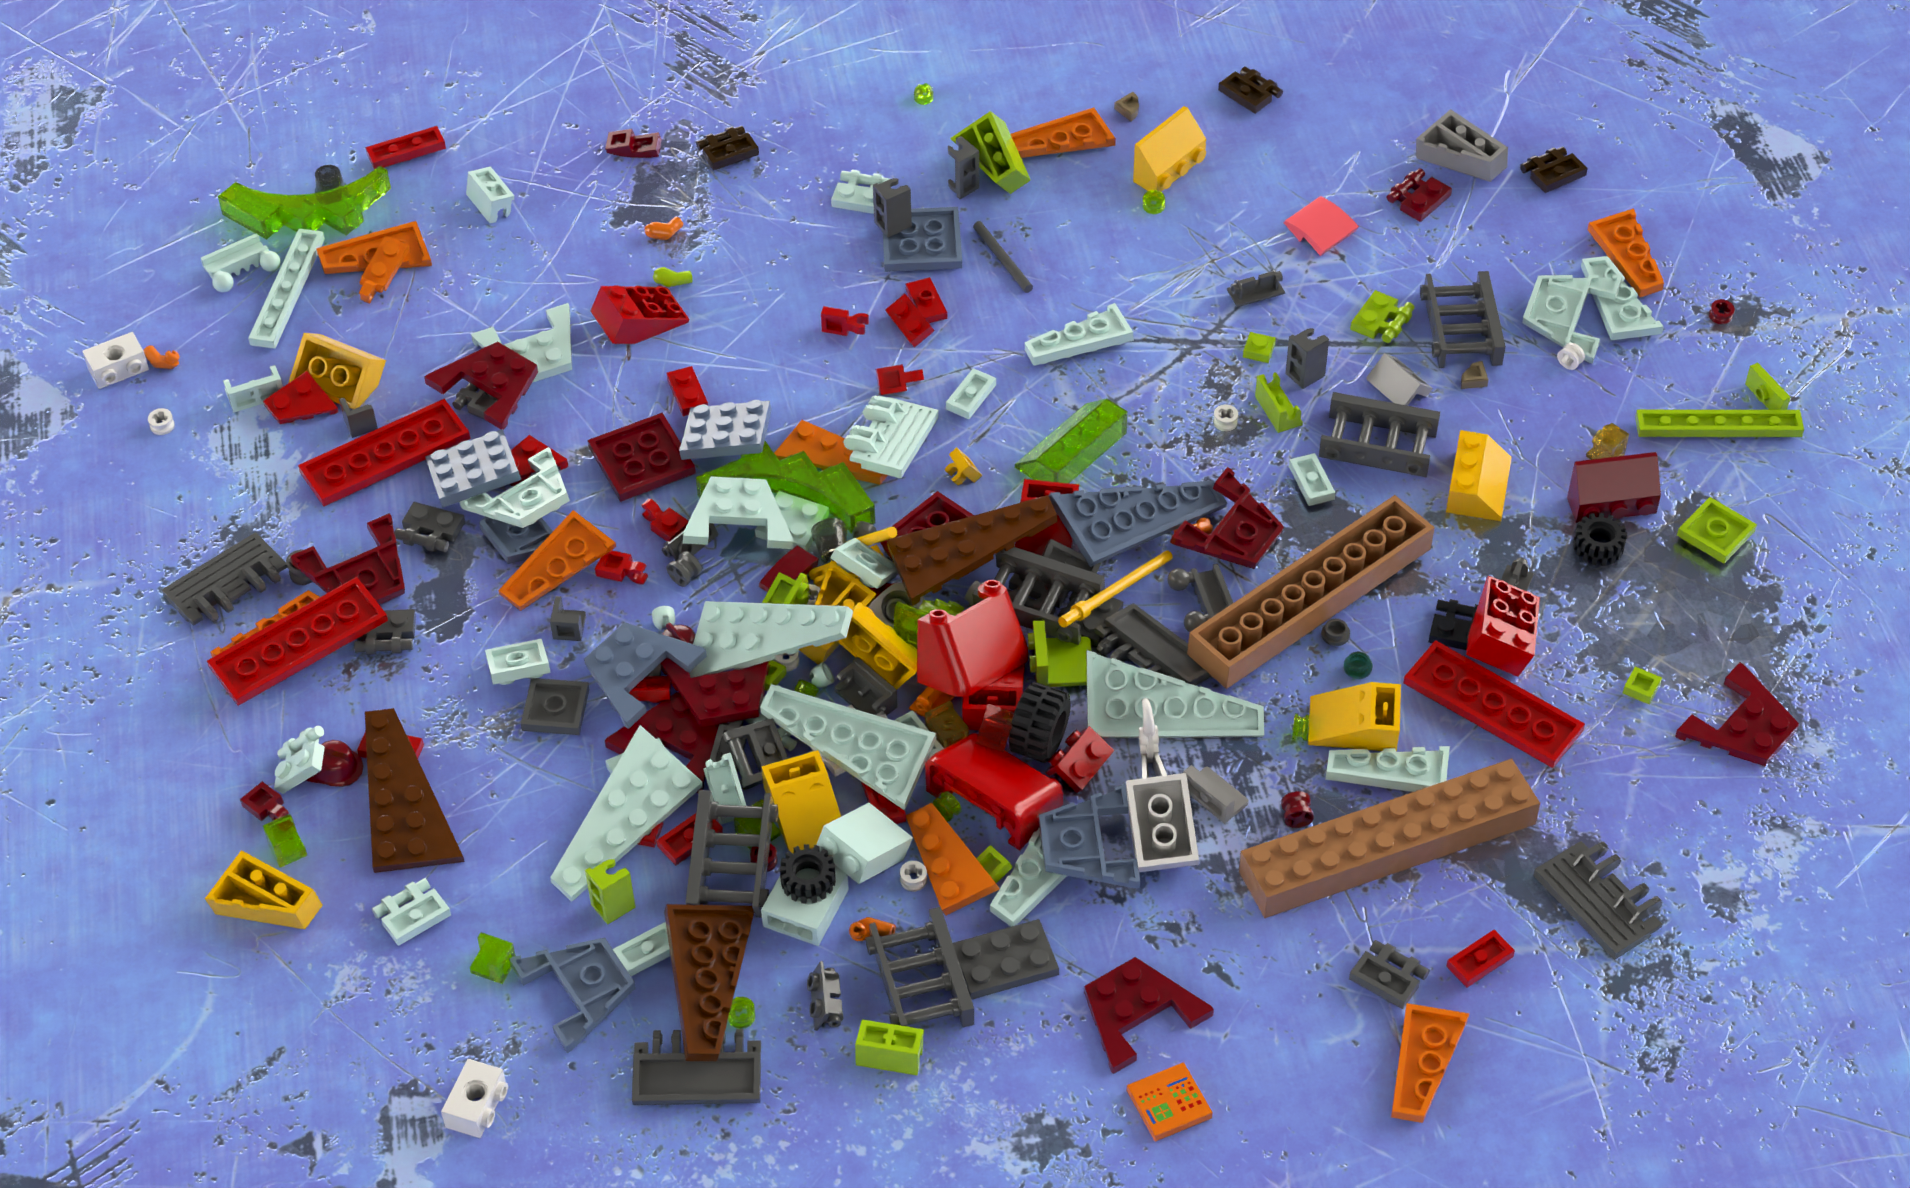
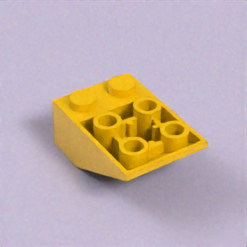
[1308,682,1401,751]
[761,750,841,854]

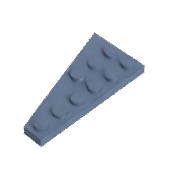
[1049,480,1227,567]

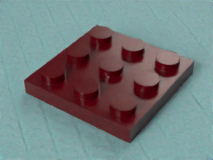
[588,412,696,502]

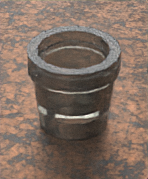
[315,165,349,207]
[811,518,847,564]

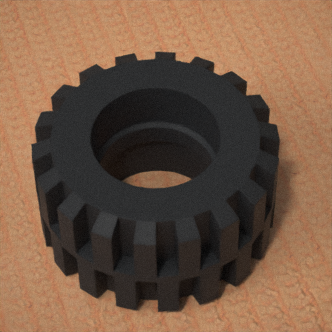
[1009,682,1071,763]

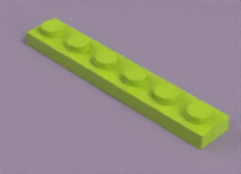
[1635,409,1804,437]

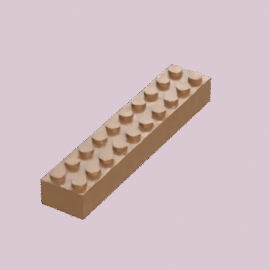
[1187,495,1435,689]
[1239,758,1540,918]

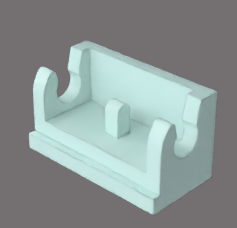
[466,166,514,223]
[223,365,283,413]
[703,753,746,825]

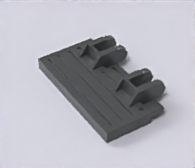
[162,532,287,626]
[1094,603,1212,686]
[1533,841,1663,960]
[632,1029,761,1105]

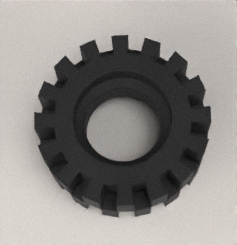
[1573,513,1627,566]
[780,844,836,904]

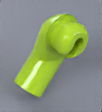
[653,267,693,287]

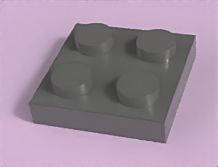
[521,678,590,735]

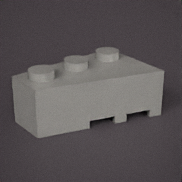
[1416,109,1508,182]

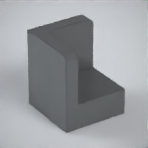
[339,398,378,438]
[550,596,586,641]

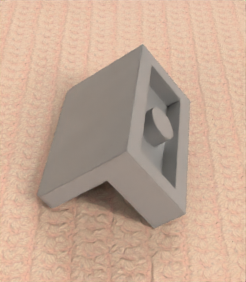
[1366,353,1433,406]
[1183,765,1248,824]

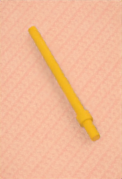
[1058,550,1173,628]

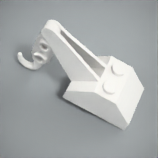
[1126,698,1199,872]

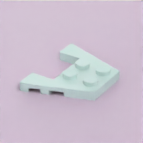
[1522,274,1622,364]
[471,303,572,383]
[459,447,570,528]
[683,476,793,549]

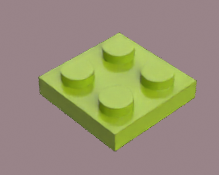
[1677,497,1757,564]

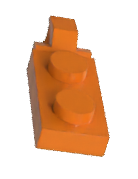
[359,235,409,304]

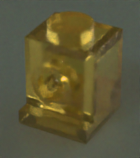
[1586,423,1629,460]
[925,701,969,748]

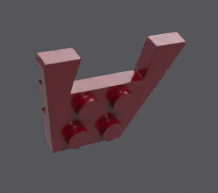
[424,341,538,430]
[1170,467,1284,569]
[290,513,405,605]
[661,659,770,727]
[1675,662,1799,766]
[605,692,719,794]
[1084,957,1214,1074]

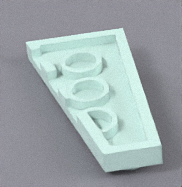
[1581,256,1664,340]
[1024,303,1134,366]
[1325,746,1450,792]
[990,828,1067,927]

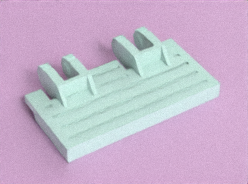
[843,395,939,478]

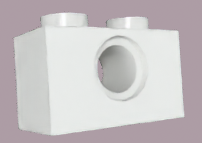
[82,332,149,389]
[441,1059,508,1138]

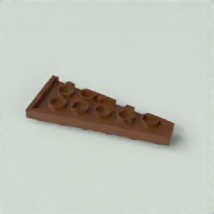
[887,495,1057,606]
[365,708,465,873]
[664,904,754,1061]

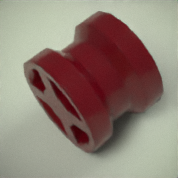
[1281,791,1314,828]

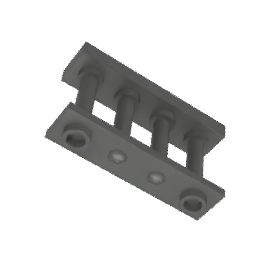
[1420,271,1506,368]
[1319,392,1440,477]
[972,547,1105,645]
[685,790,778,918]
[865,907,974,1028]

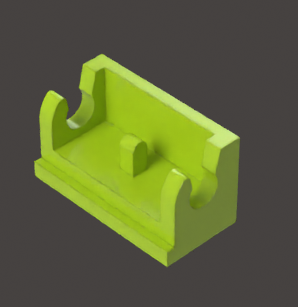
[1255,372,1303,433]
[585,859,636,925]
[855,1019,924,1075]

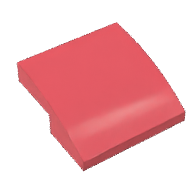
[1284,196,1359,256]

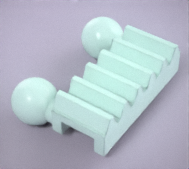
[201,233,281,292]

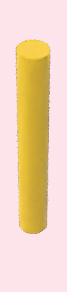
[847,527,897,546]

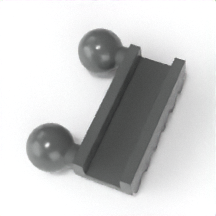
[1167,564,1233,632]

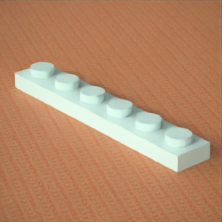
[248,228,325,349]

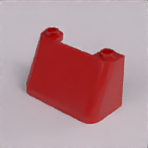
[917,580,1028,697]
[925,733,1063,851]

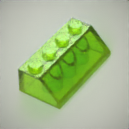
[1015,398,1128,483]

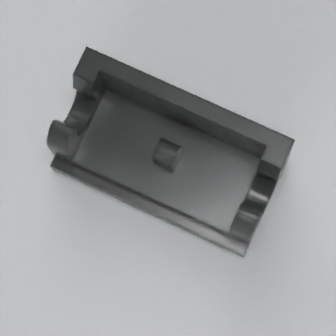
[948,136,979,199]
[873,178,912,237]
[1285,328,1329,389]
[835,657,897,716]

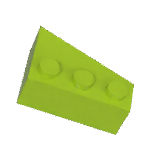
[950,111,1031,194]

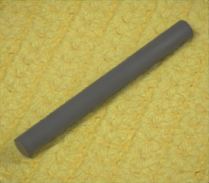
[973,221,1033,293]

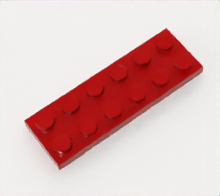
[298,399,471,507]
[207,577,388,706]
[1403,640,1585,768]

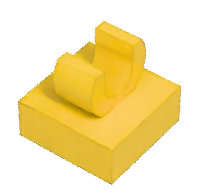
[945,447,982,485]

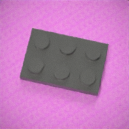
[953,919,1059,1000]

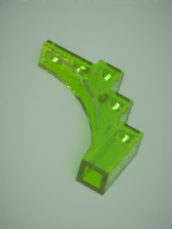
[218,166,391,240]
[696,441,876,534]

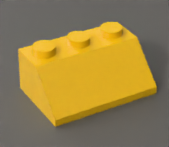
[1133,106,1206,196]
[288,333,386,409]
[1446,430,1512,521]
[837,602,917,690]

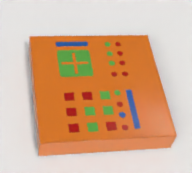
[1126,1062,1213,1142]

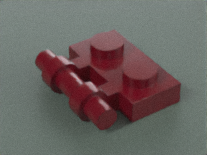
[1386,168,1452,222]

